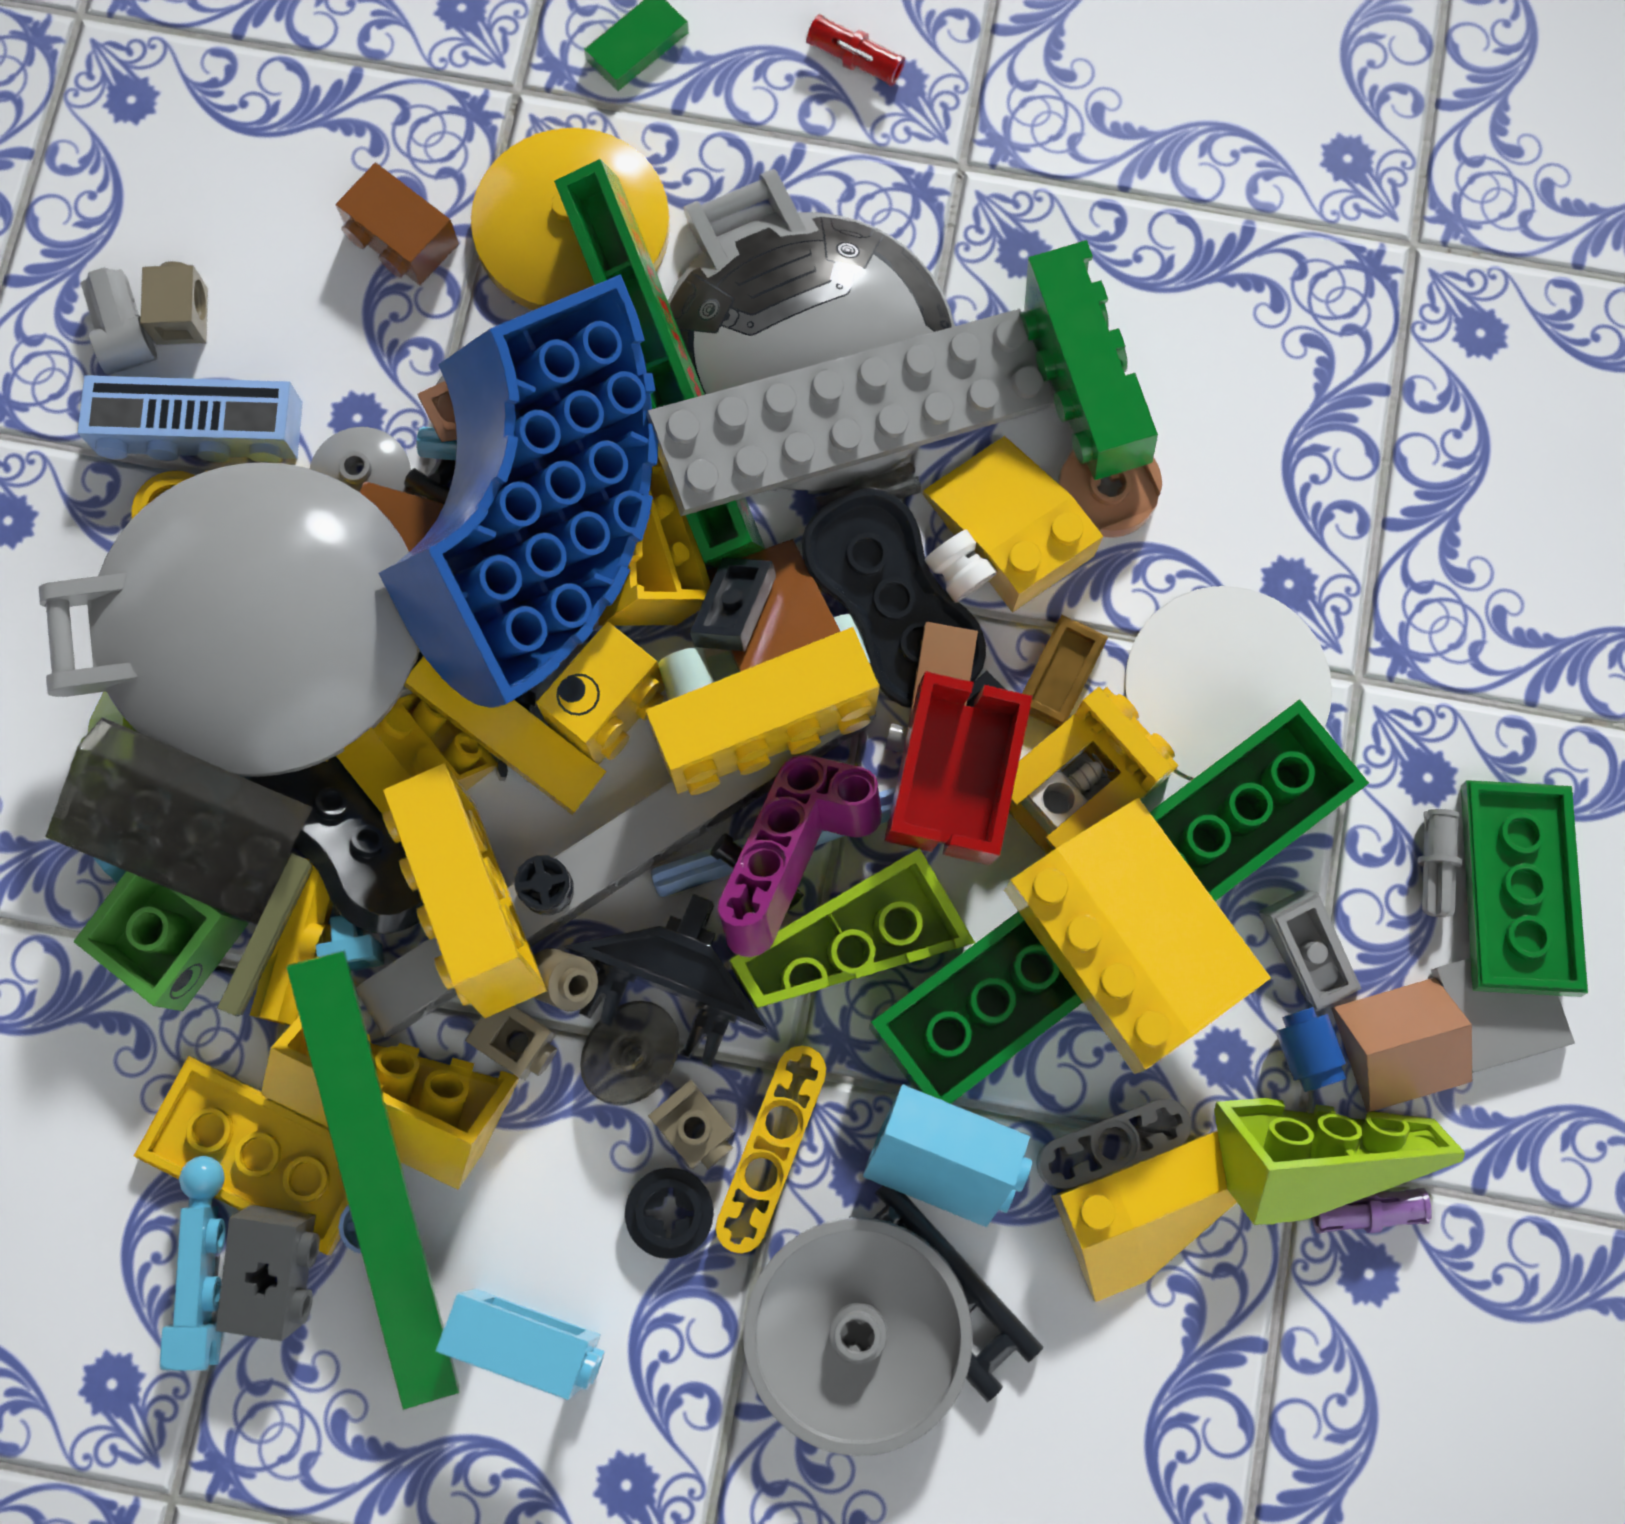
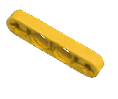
[715,1045,826,1254]

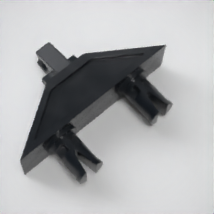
[564,894,768,1068]

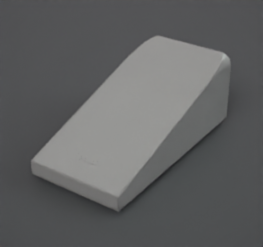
[1259,889,1362,1013]

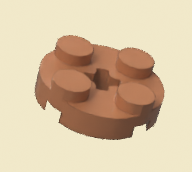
[1058,449,1162,538]

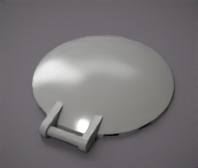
[38,462,420,777]

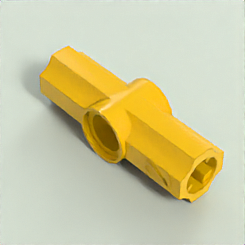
[250,858,333,1026]

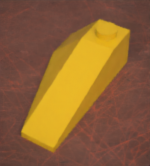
[1052,1130,1237,1302]

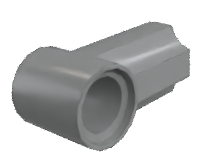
[80,267,157,375]

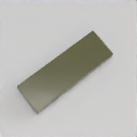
[217,853,313,1017]

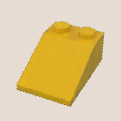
[922,436,1103,613]

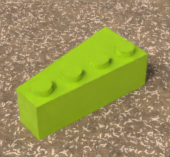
[727,848,975,1008]

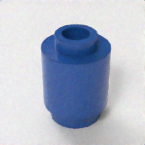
[1275,1007,1347,1092]

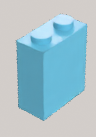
[862,1084,1032,1227]

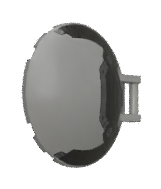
[668,169,955,494]

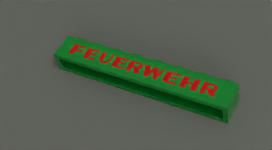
[554,159,766,567]

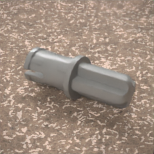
[1418,809,1462,917]

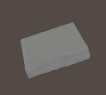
[1431,958,1575,1073]

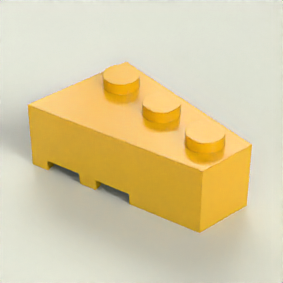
[598,457,711,626]

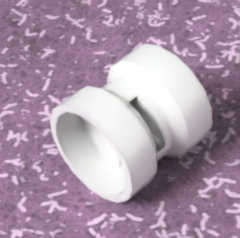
[925,530,997,603]

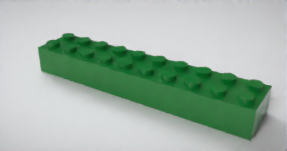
[869,699,1369,1104]

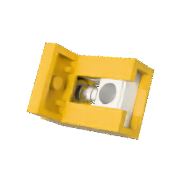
[1009,686,1179,855]

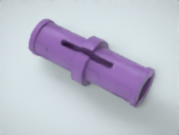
[1312,1188,1432,1234]

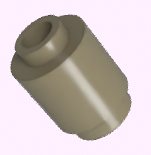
[533,948,598,1011]

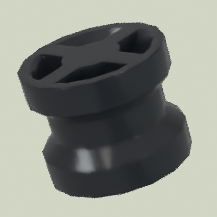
[515,855,574,916]

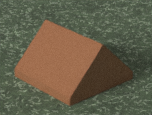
[1331,977,1472,1113]

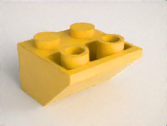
[336,693,498,813]

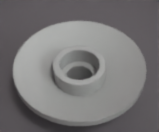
[309,427,411,493]

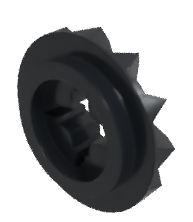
[625,1168,714,1259]

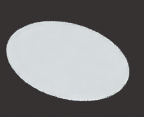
[1125,586,1332,779]

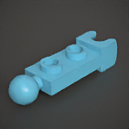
[160,1156,225,1371]

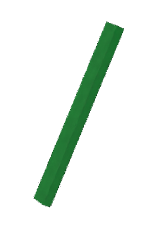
[286,950,460,1410]

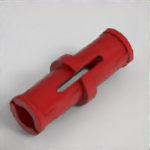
[806,14,906,86]

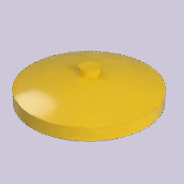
[471,128,670,310]

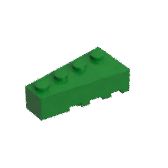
[1019,240,1158,481]

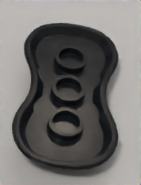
[802,488,986,708]
[238,756,424,934]

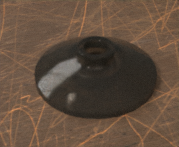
[580,1001,680,1106]

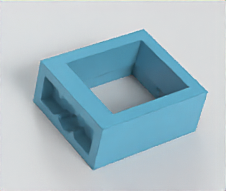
[436,1288,605,1400]

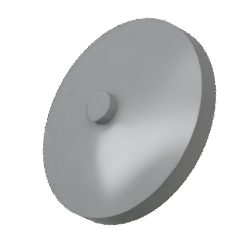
[743,1217,972,1456]

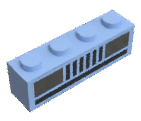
[78,375,303,463]

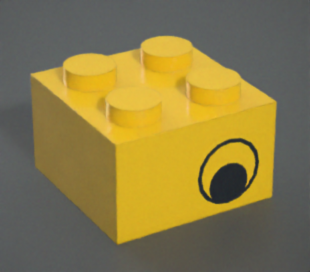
[536,621,665,765]

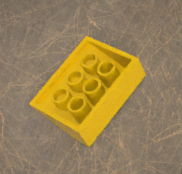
[1003,797,1271,1074]

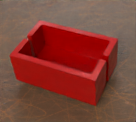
[884,671,1033,866]

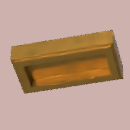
[1022,615,1108,729]

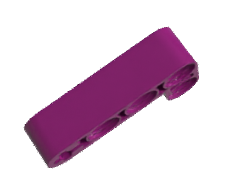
[718,755,882,957]

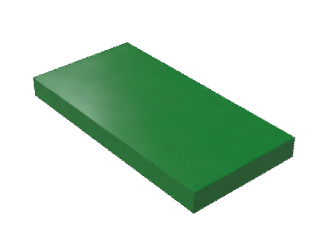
[1461,780,1588,997]

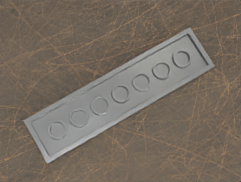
[646,309,1054,516]

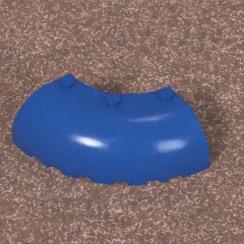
[378,274,658,708]

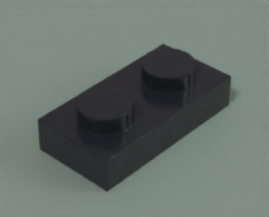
[690,558,776,652]

